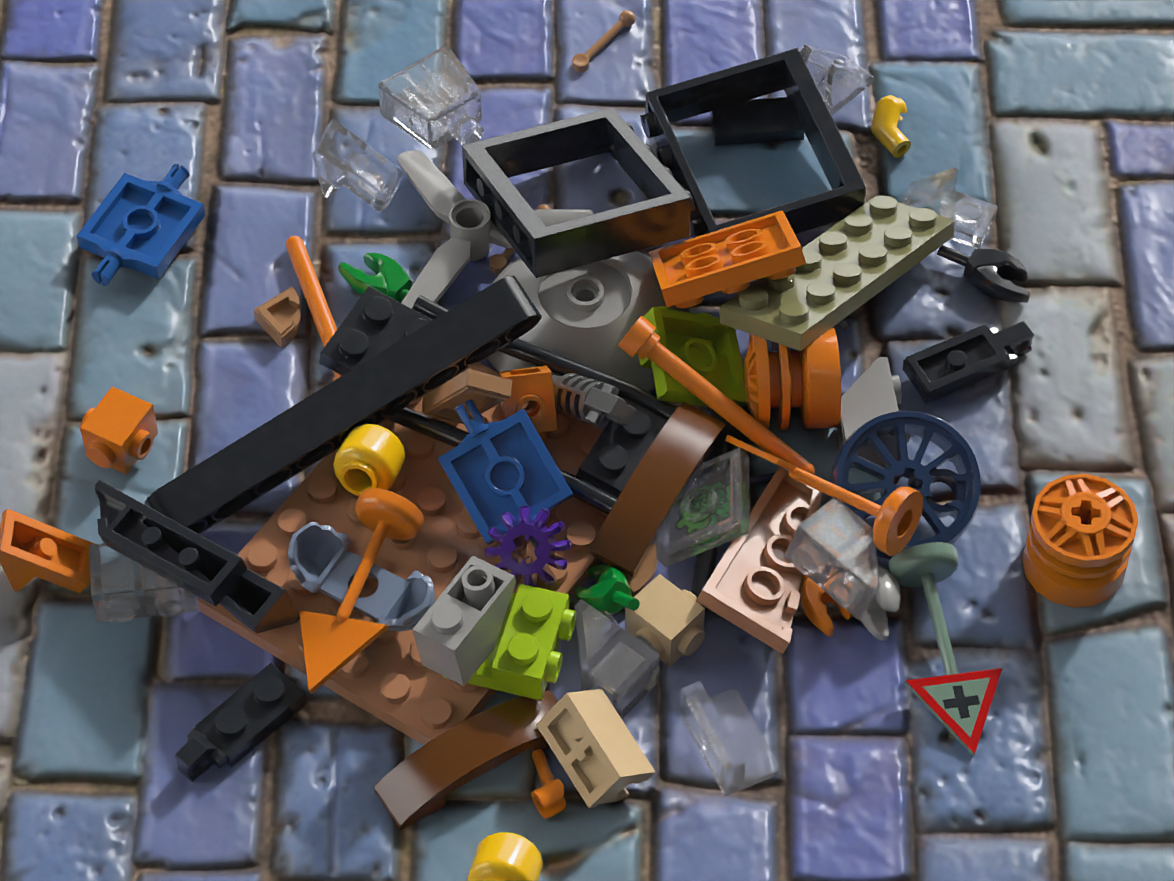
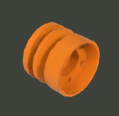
[743,327,841,430]
[1022,474,1139,608]

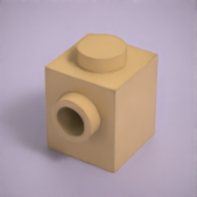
[625,574,705,667]

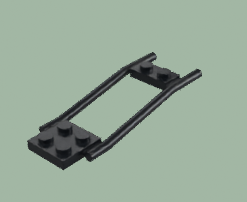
[319,286,678,515]

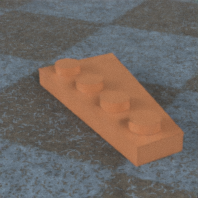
[696,466,822,654]

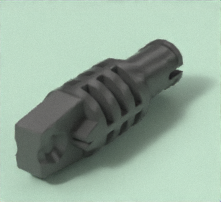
[552,373,636,427]

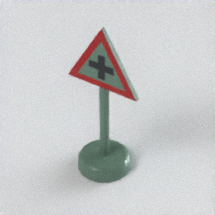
[889,542,1002,756]

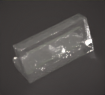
[680,681,779,797]

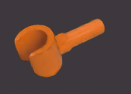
[531,749,567,819]

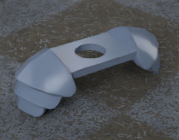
[288,522,435,632]

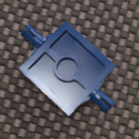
[77,163,205,286]
[437,399,574,549]

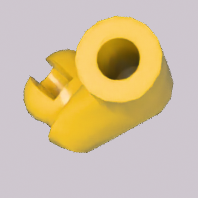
[871,95,911,158]

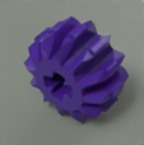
[485,505,572,588]

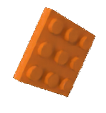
[649,210,806,308]

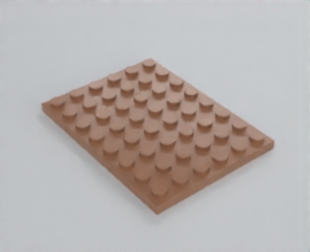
[197,363,608,745]

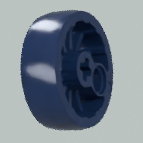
[830,411,981,560]

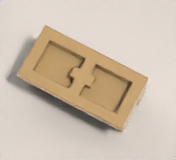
[536,689,655,808]

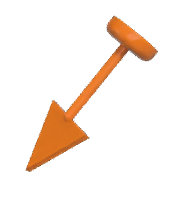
[725,435,923,556]
[299,488,424,694]

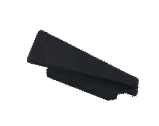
[95,480,300,634]

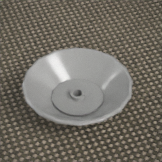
[486,251,690,392]

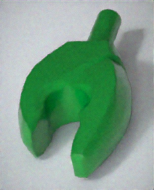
[338,253,412,303]
[575,564,640,616]

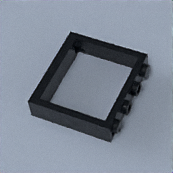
[640,48,867,238]
[462,107,695,278]

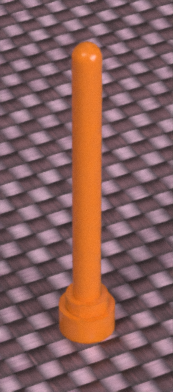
[286,236,342,381]
[617,315,815,475]

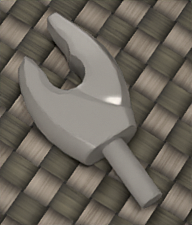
[856,550,900,640]

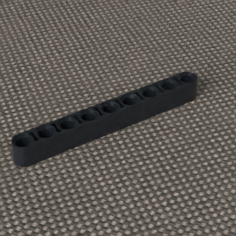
[144,276,542,534]

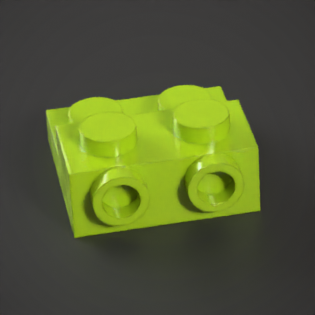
[639,306,746,407]
[443,584,576,701]

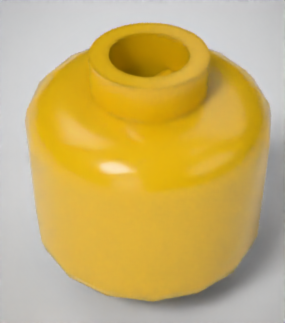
[333,424,405,496]
[467,832,543,881]

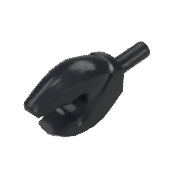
[937,245,1030,303]

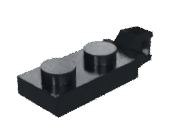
[902,321,1034,404]
[175,663,307,782]

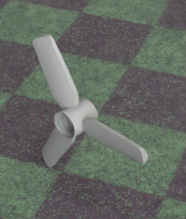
[397,150,593,309]

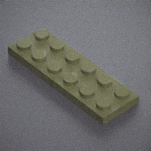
[720,196,955,351]

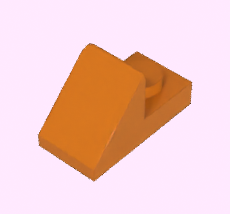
[0,509,95,594]

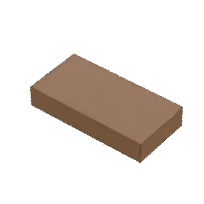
[421,369,512,424]

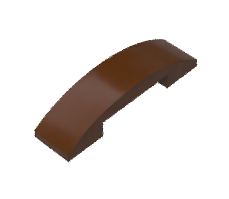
[589,401,726,577]
[374,690,558,830]

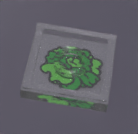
[656,448,750,567]

